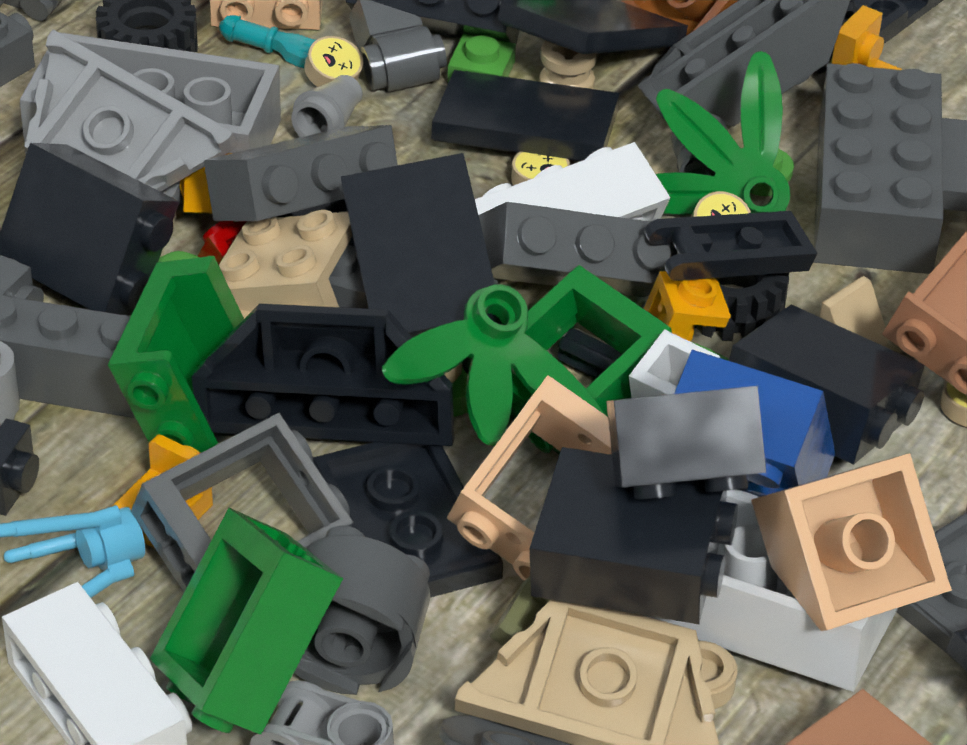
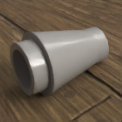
[291,75,363,137]

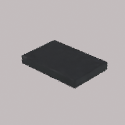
[498,0,688,54]
[431,70,620,162]
[341,153,503,337]
[313,442,503,598]

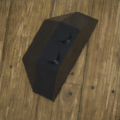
[192,303,455,446]

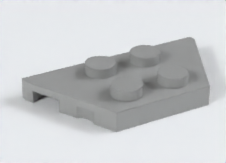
[24,29,239,192]

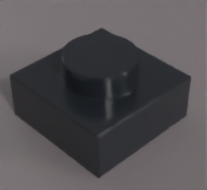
[0,418,39,516]

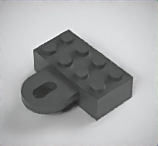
[813,63,967,274]

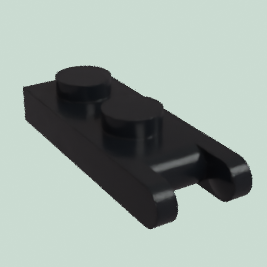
[644,211,818,281]

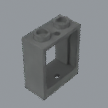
[131,413,354,592]

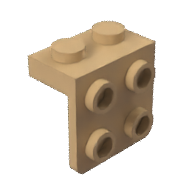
[219,210,353,319]

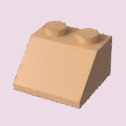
[751,453,952,631]

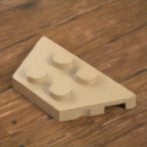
[455,600,719,745]

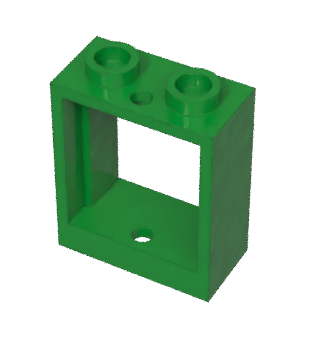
[510,265,672,455]
[150,508,343,735]

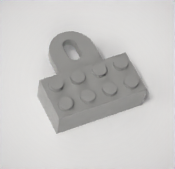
[20,32,281,208]

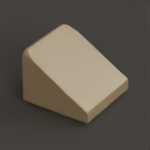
[820,276,888,347]

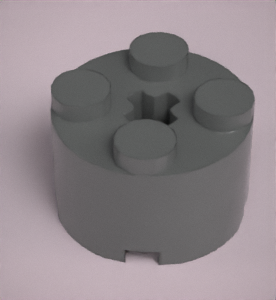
[294,526,430,695]

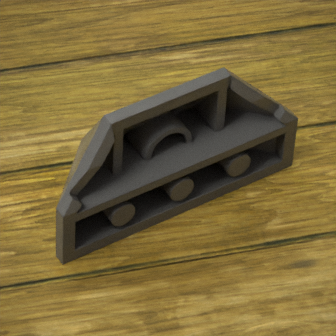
[638,0,850,126]

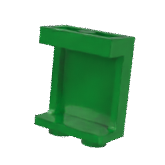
[108,256,244,453]

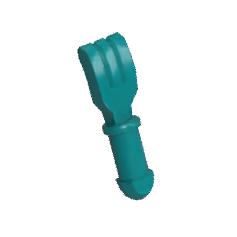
[219,15,316,68]

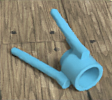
[0,505,145,598]

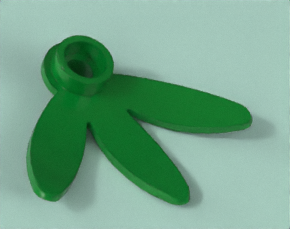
[656,51,790,214]
[382,284,603,446]

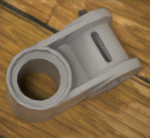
[250,680,394,745]

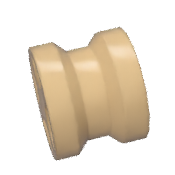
[539,40,597,89]

